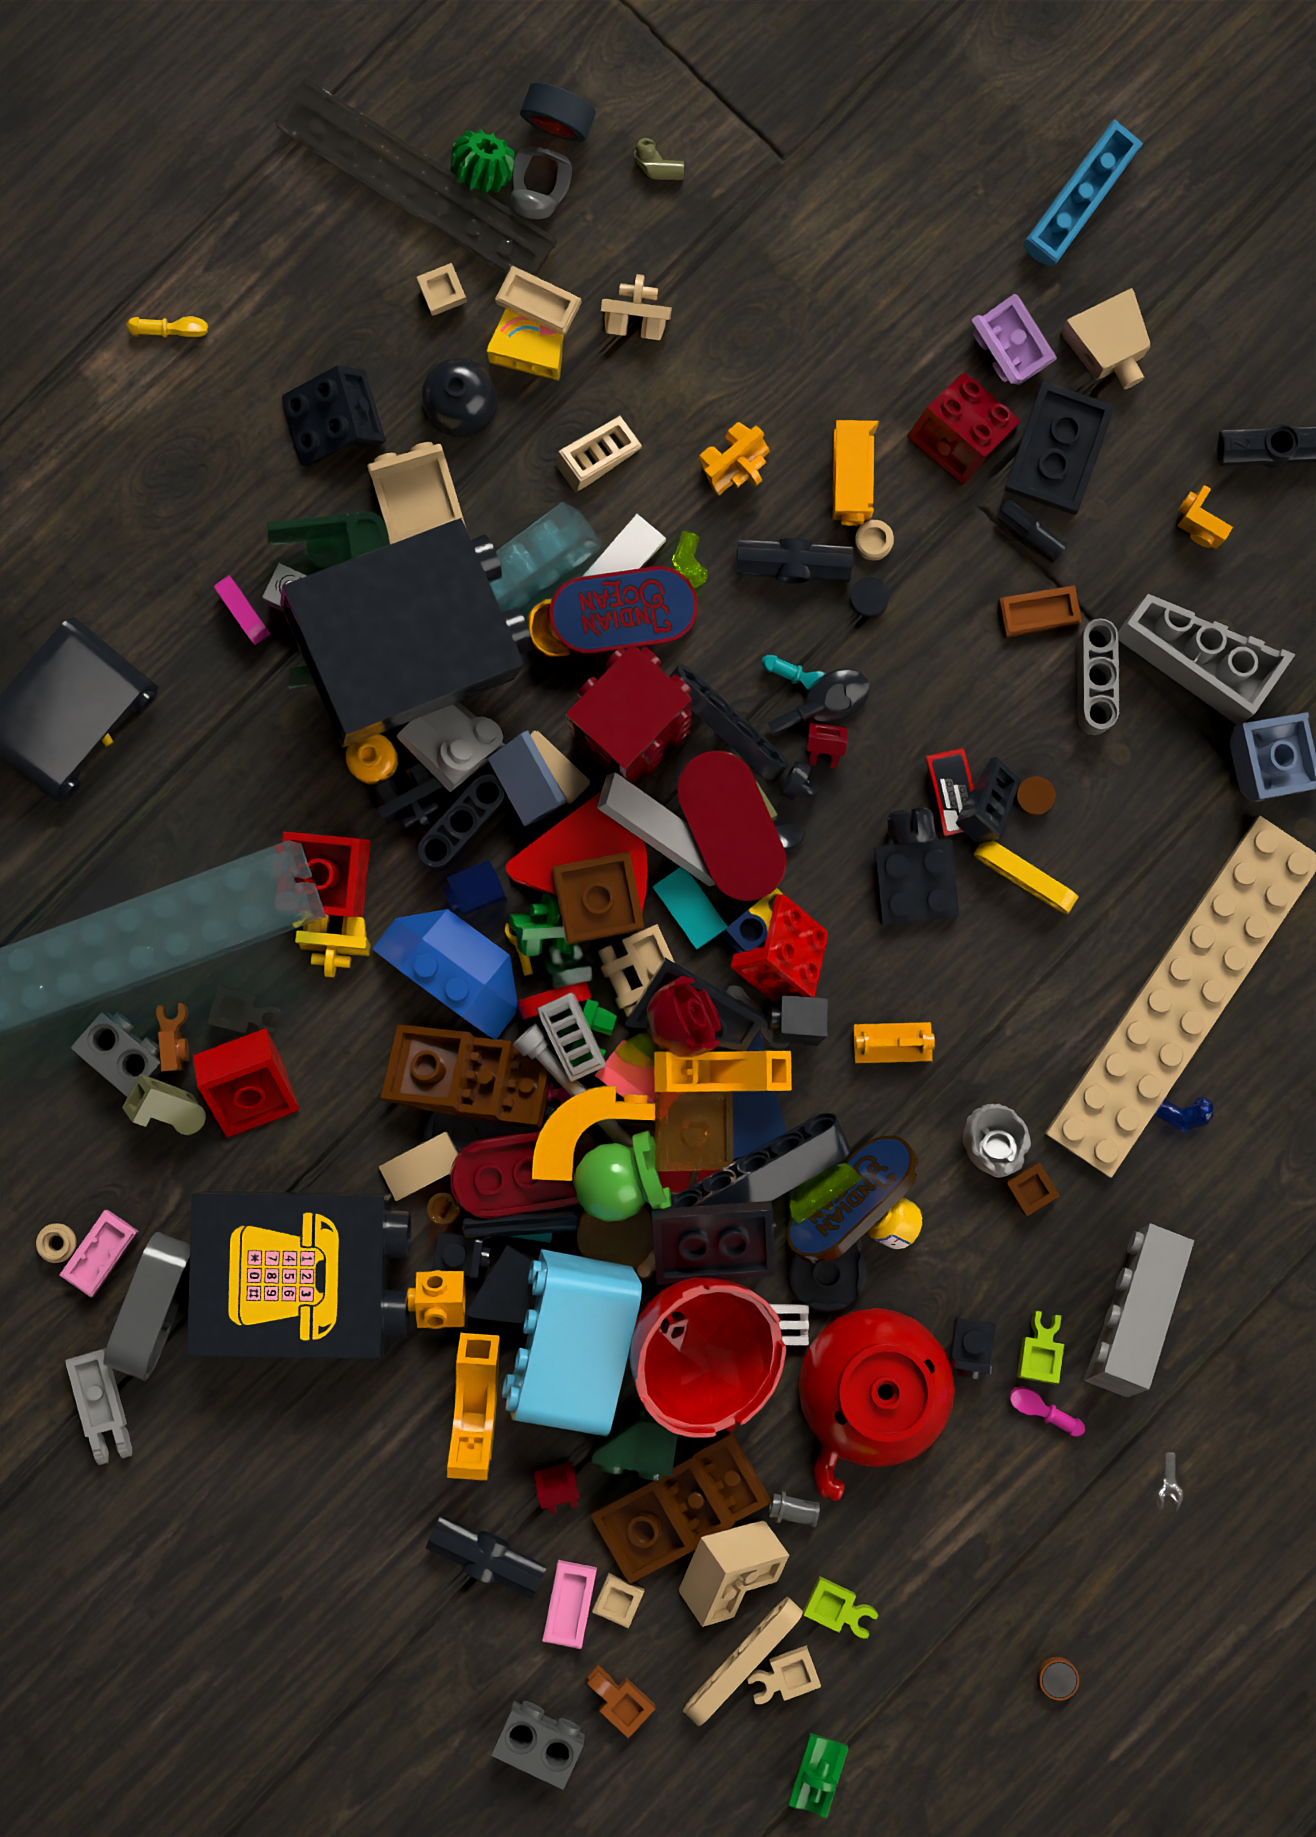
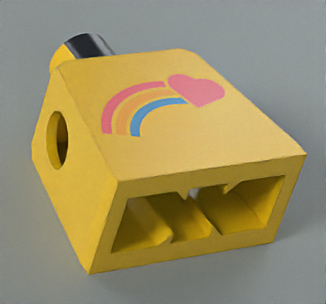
[487,309,564,381]

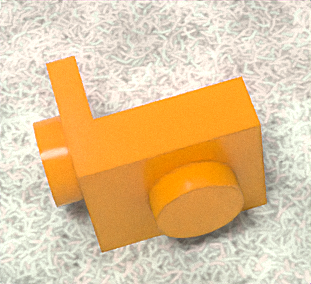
[1177,485,1233,549]

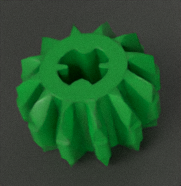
[450,129,515,194]

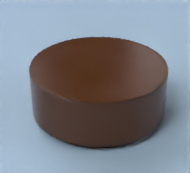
[1015,776,1056,816]

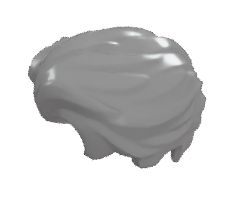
[963,1104,1031,1177]

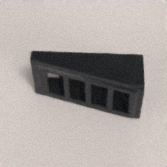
[956,757,1021,844]

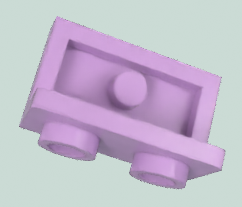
[972,294,1057,385]

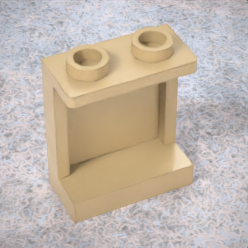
[367,442,467,544]

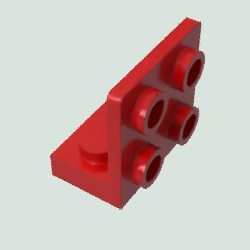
[731,894,828,1003]

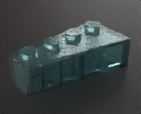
[490,502,605,611]

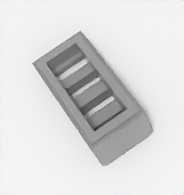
[536,993,607,1082]

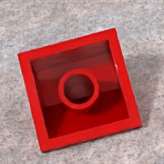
[193,1028,300,1138]

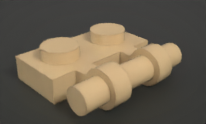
[598,924,675,1017]

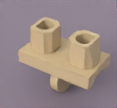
[601,274,672,340]

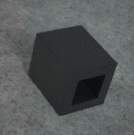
[767,995,828,1046]

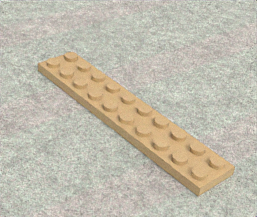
[1044,816,1316,1178]

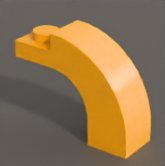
[654,1051,792,1092]
[532,1085,655,1181]
[447,1333,500,1480]

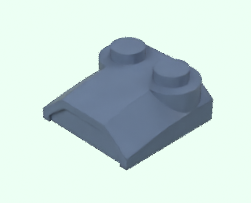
[1230,712,1316,802]

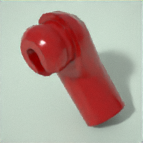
[813,1445,845,1501]

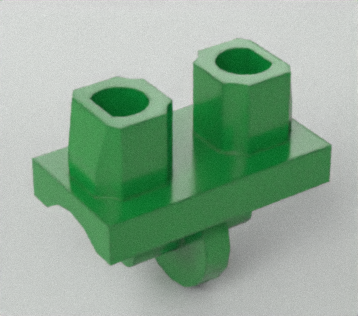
[509,892,578,956]
[553,999,617,1067]
[788,1733,848,1818]

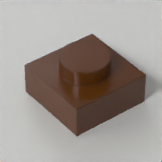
[1005,1162,1060,1216]

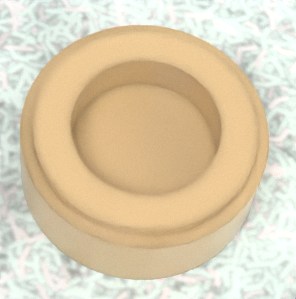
[855,520,894,560]

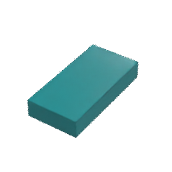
[652,867,728,950]

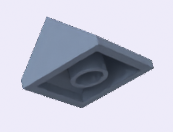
[488,730,566,826]

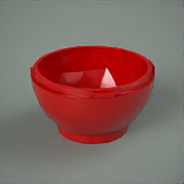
[798,1308,955,1467]

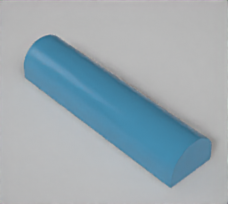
[1023,119,1143,266]

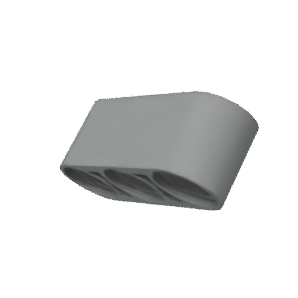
[1076,618,1119,735]

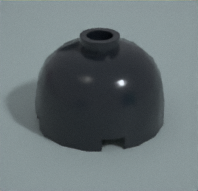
[422,358,498,437]

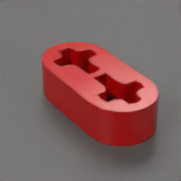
[516,980,592,1020]

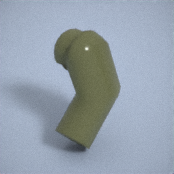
[634,138,684,180]

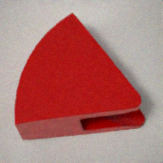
[506,791,648,914]

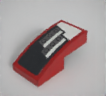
[925,748,974,836]

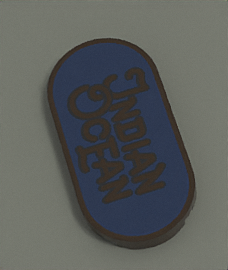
[787,1136,918,1263]

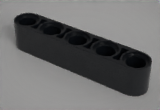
[669,1113,851,1208]

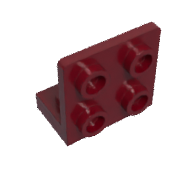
[907,373,1020,485]

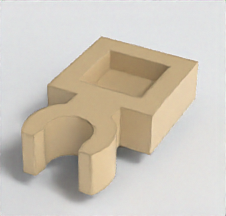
[747,1645,821,1704]

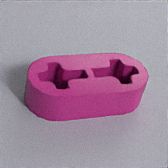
[214,575,271,645]

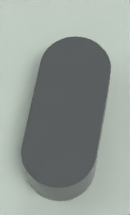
[103,1232,190,1381]

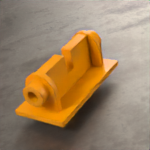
[854,1022,935,1063]

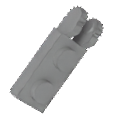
[65,1348,132,1465]

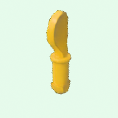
[126,316,208,338]

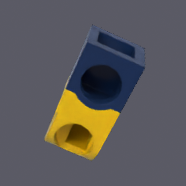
[721,888,783,953]

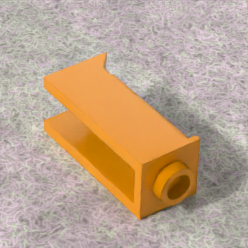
[832,420,879,526]

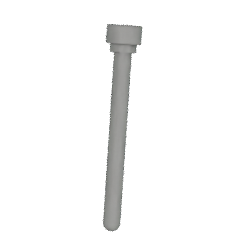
[513,1024,633,1148]

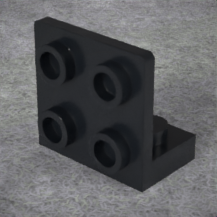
[282,365,386,466]

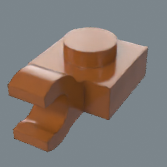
[156,1003,190,1071]
[587,1665,656,1738]

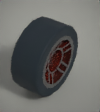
[520,82,596,142]

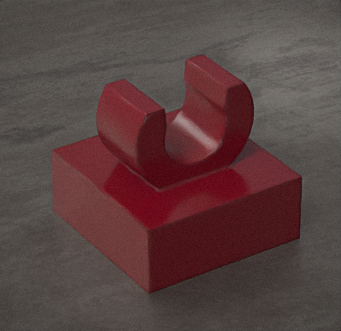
[807,722,847,768]
[534,1461,580,1514]

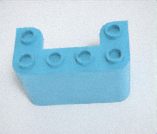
[502,1249,642,1436]

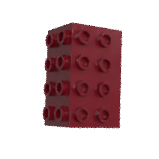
[566,644,692,784]

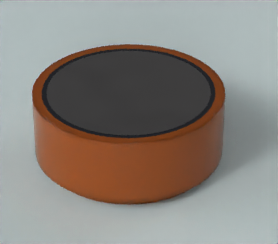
[1038,1657,1079,1700]

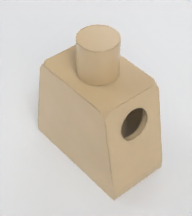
[1061,288,1150,389]

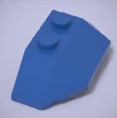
[373,909,519,1040]

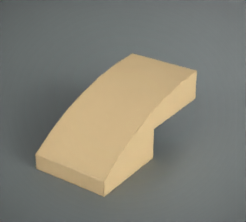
[379,1132,458,1201]

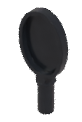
[768,668,870,736]

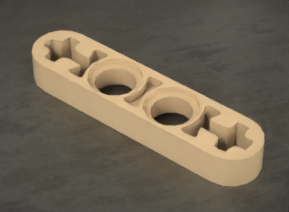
[683,1597,803,1726]

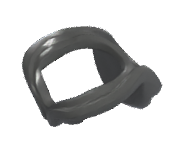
[509,146,572,219]

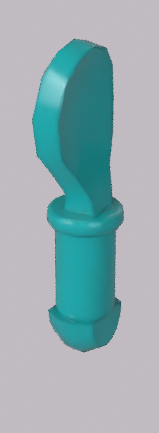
[761,655,826,690]

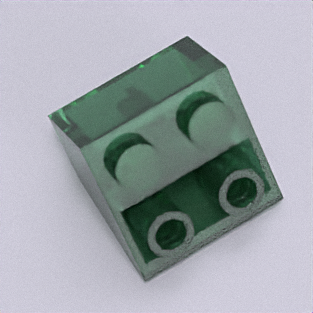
[592,1410,678,1481]

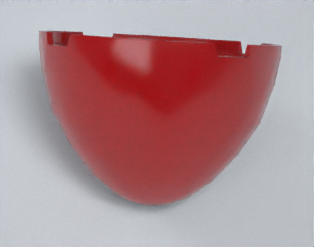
[629,1278,786,1437]

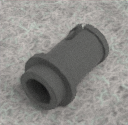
[768,1491,820,1527]

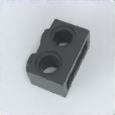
[71,1012,161,1097]
[491,1701,585,1790]

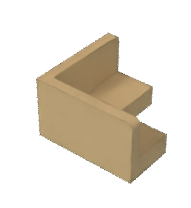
[679,1521,789,1627]

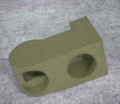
[122,1074,206,1135]

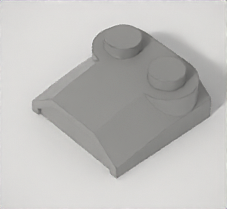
[397,702,505,792]

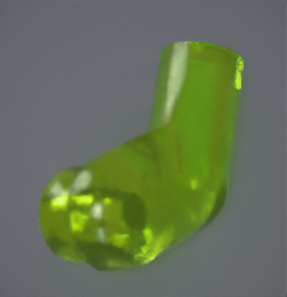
[672,531,708,588]

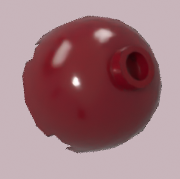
[646,976,721,1058]

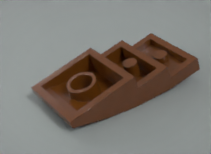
[381,1024,556,1129]
[590,1432,771,1584]

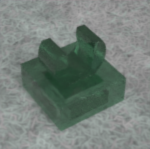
[543,943,592,988]

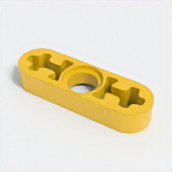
[973,841,1079,914]

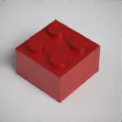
[276,831,370,917]

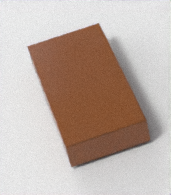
[998,585,1082,638]

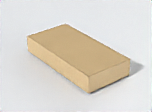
[495,266,581,336]

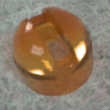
[427,1193,461,1225]

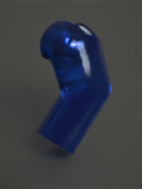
[1154,1098,1214,1131]

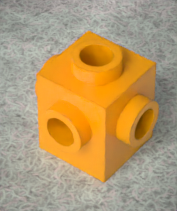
[408,1270,466,1329]

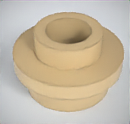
[36,1223,77,1263]

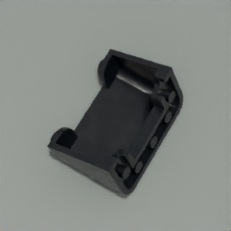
[0,617,159,803]

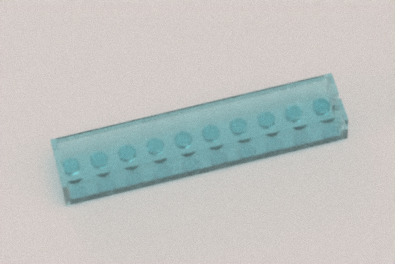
[0,841,326,1037]

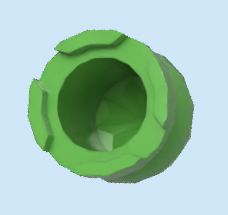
[573,1131,672,1222]

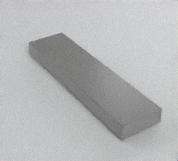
[597,772,715,887]

